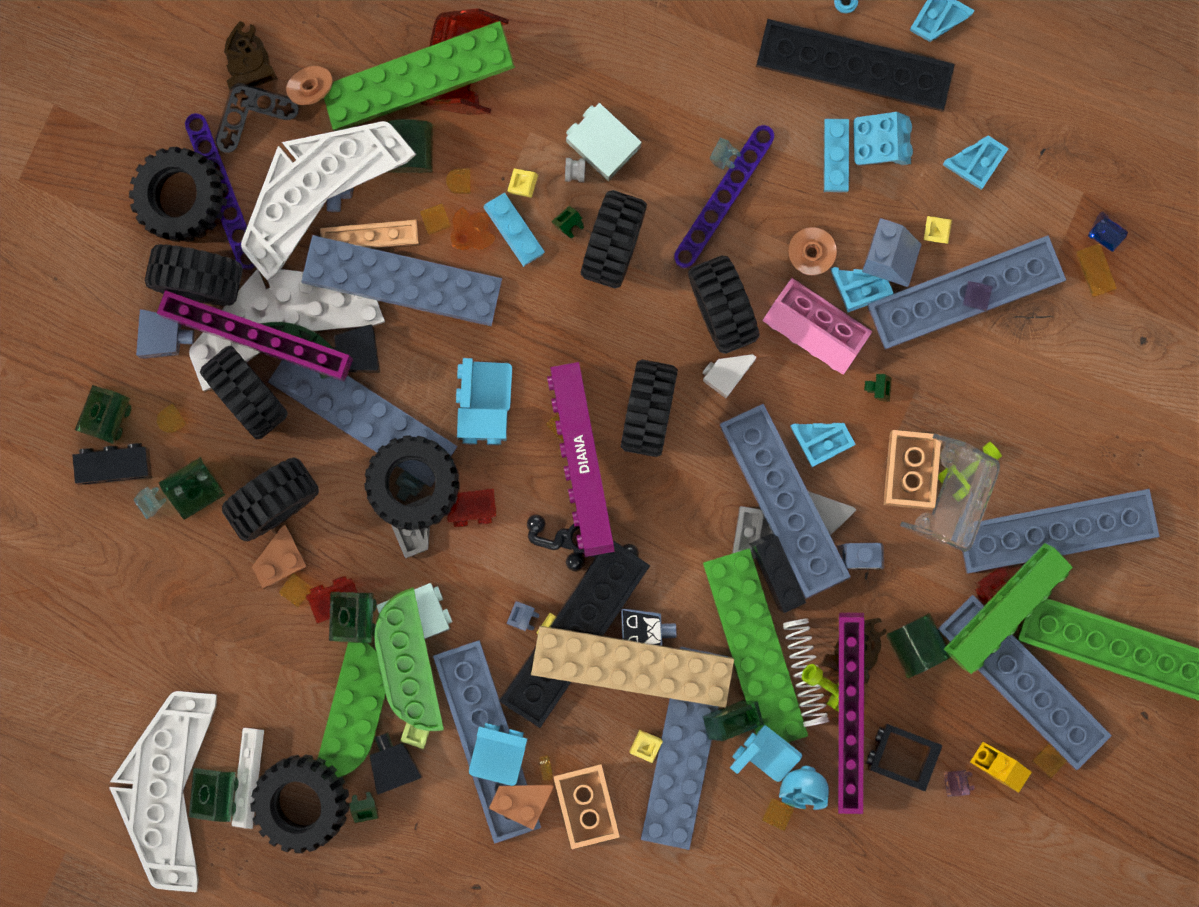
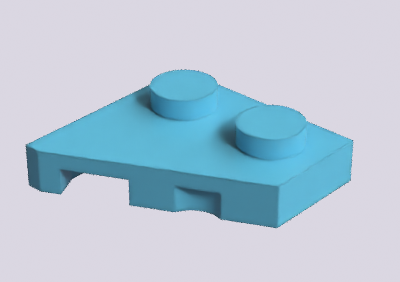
[910,0,975,42]
[943,136,1009,190]
[831,267,893,312]
[790,423,856,467]

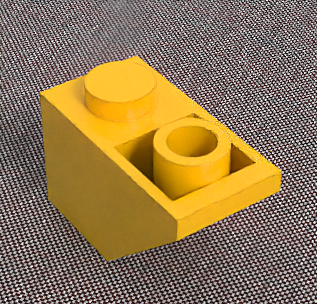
[970,742,1032,793]

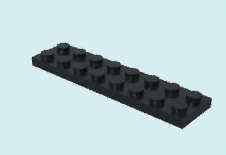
[756,19,955,112]
[499,540,650,728]

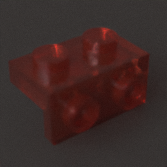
[447,489,497,527]
[306,576,363,624]

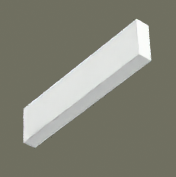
[232,728,264,829]

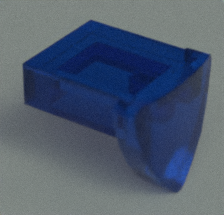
[1088,212,1128,252]

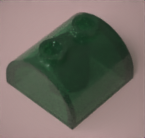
[386,119,433,173]
[75,385,132,444]
[159,456,226,520]
[329,592,377,643]
[886,613,951,678]
[189,768,239,822]

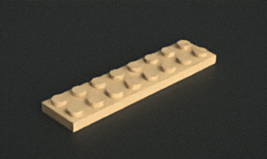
[531,625,734,708]

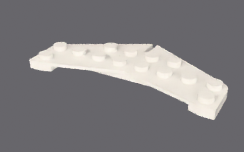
[241,122,416,281]
[189,269,385,392]
[109,691,217,892]

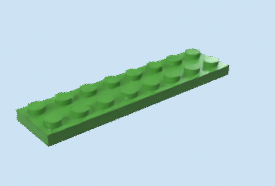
[324,21,515,131]
[703,548,808,742]
[1017,598,1199,701]

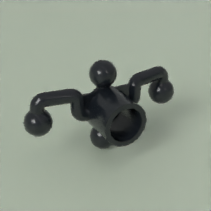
[526,514,639,572]

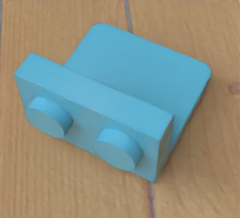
[853,112,913,165]
[456,358,512,412]
[469,723,528,786]
[730,725,802,782]

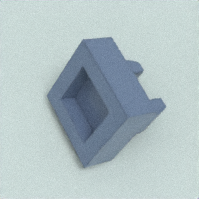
[506,601,539,631]

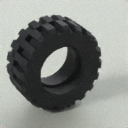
[129,147,227,242]
[581,190,647,289]
[144,244,243,306]
[688,255,760,354]
[200,346,288,440]
[621,359,678,457]
[364,435,460,531]
[222,457,319,542]
[250,754,350,853]

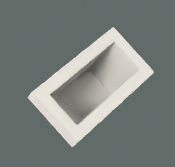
[703,354,756,398]

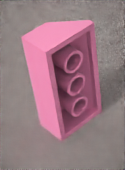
[763,278,872,375]

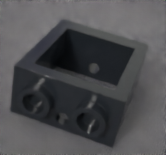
[866,724,943,792]

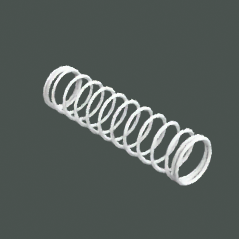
[783,618,830,727]

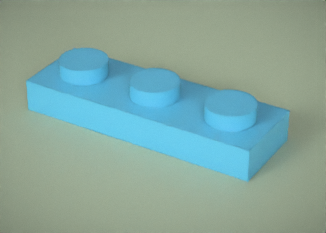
[824,119,849,192]
[483,193,545,267]

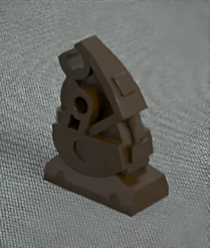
[224,21,278,95]
[821,618,887,684]

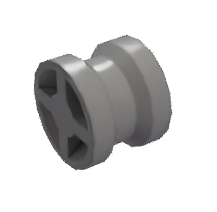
[565,158,585,183]

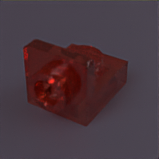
[975,567,1008,603]

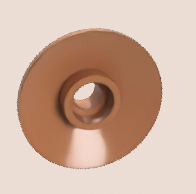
[286,66,333,105]
[788,227,837,276]

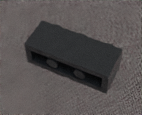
[72,443,152,485]
[749,533,806,613]

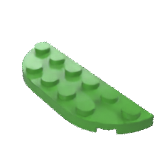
[374,587,444,731]
[318,635,386,778]

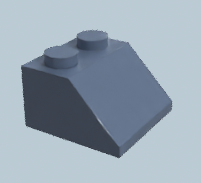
[862,218,921,287]

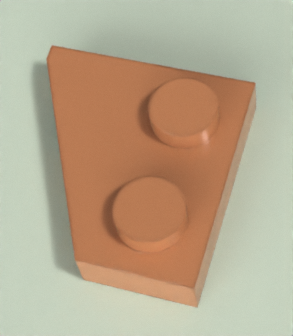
[252,525,307,589]
[489,785,554,830]

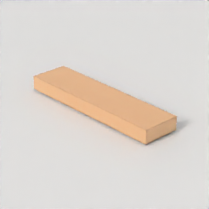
[320,220,419,249]

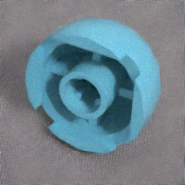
[779,766,829,810]

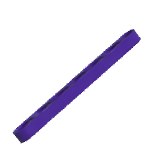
[185,113,256,270]
[674,125,774,269]

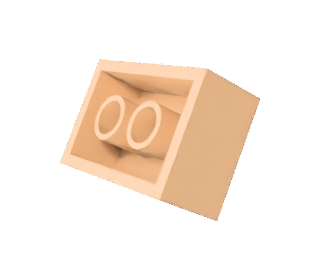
[883,430,942,510]
[554,764,620,849]

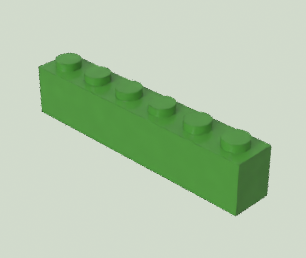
[944,543,1073,674]

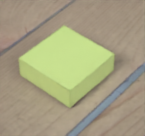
[400,722,430,749]

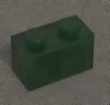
[702,700,764,741]

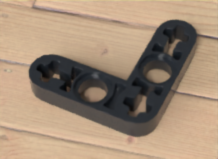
[215,83,299,153]

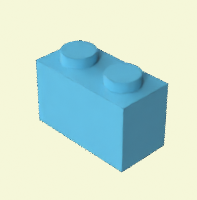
[457,408,508,445]

